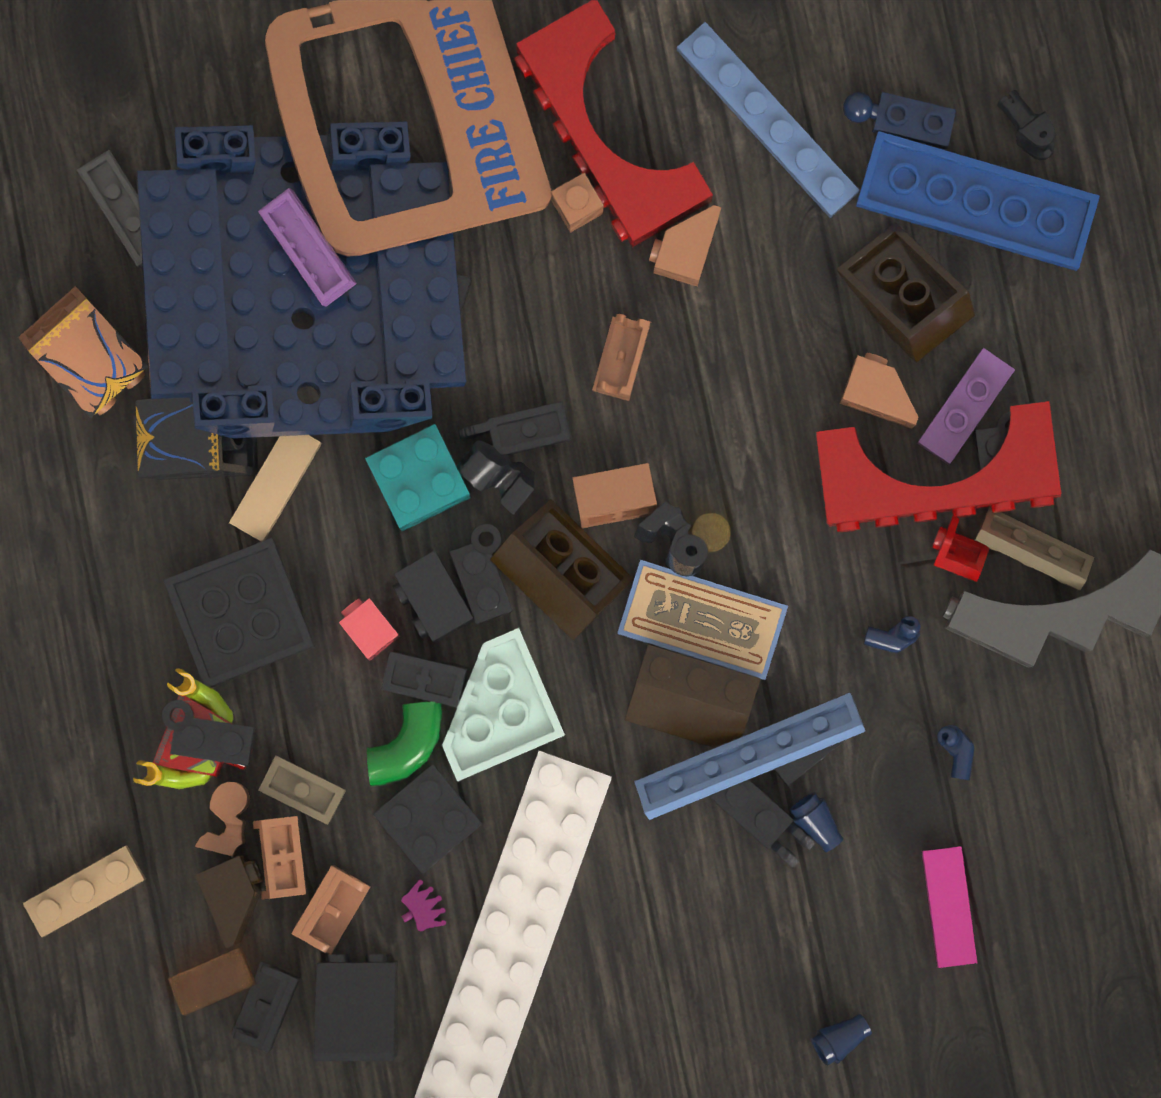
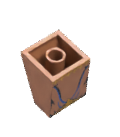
[18,286,148,418]

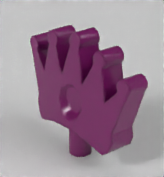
[401,880,446,931]

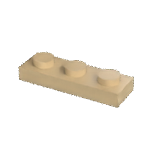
[23,846,146,938]

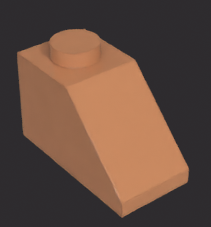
[649,205,721,287]
[839,353,918,429]

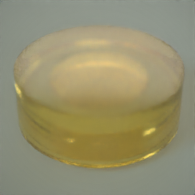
[692,513,731,552]

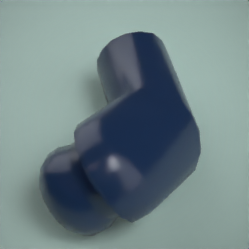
[863,616,921,653]
[937,725,975,780]

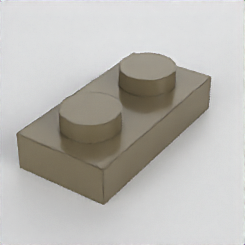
[258,756,346,825]

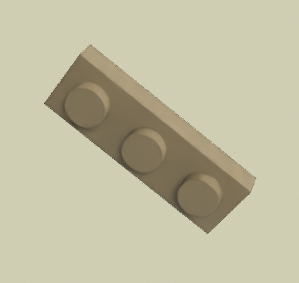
[975,507,1094,590]

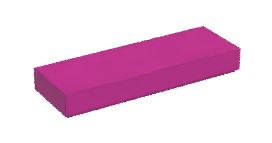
[922,846,977,968]

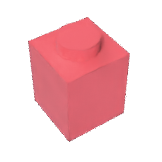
[339,598,400,661]

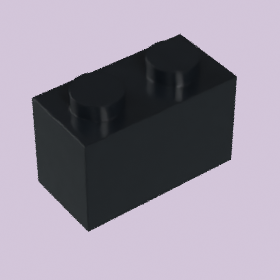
[392,551,474,643]

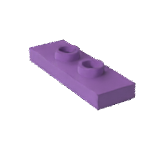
[258,188,357,307]
[917,348,1015,465]

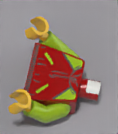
[133,668,253,789]

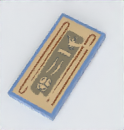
[617,560,788,680]

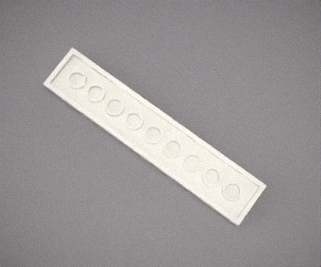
[414,751,612,1098]

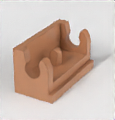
[592,314,651,401]
[572,463,657,528]
[253,816,306,899]
[291,865,371,954]

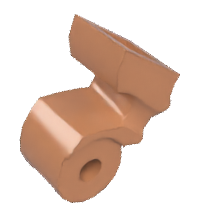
[195,782,250,856]

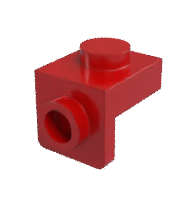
[932,516,989,582]

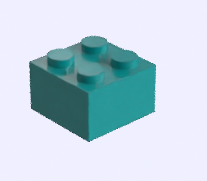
[365,424,471,531]

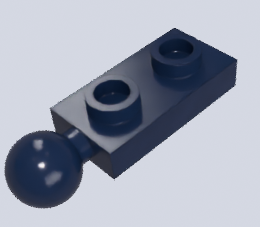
[843,92,956,149]

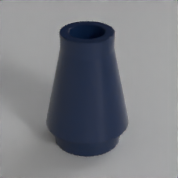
[790,792,844,852]
[811,1014,872,1066]

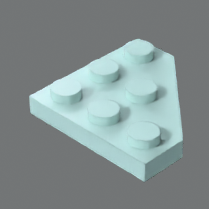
[442,628,565,781]

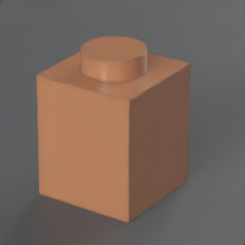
[551,173,604,233]

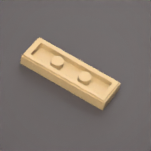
[229,435,322,542]

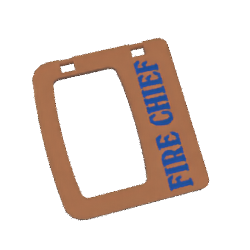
[265,0,552,256]

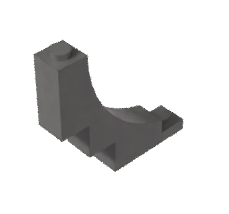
[942,550,1161,668]

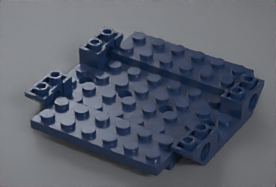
[137,122,466,438]

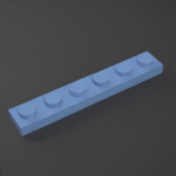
[677,22,860,218]
[634,693,865,820]

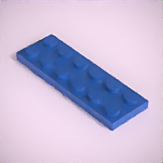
[856,131,1100,271]

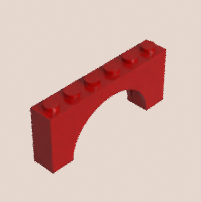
[514,0,713,247]
[816,401,1061,532]

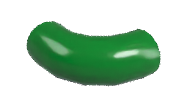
[367,701,442,786]

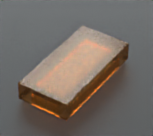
[168,948,256,1016]

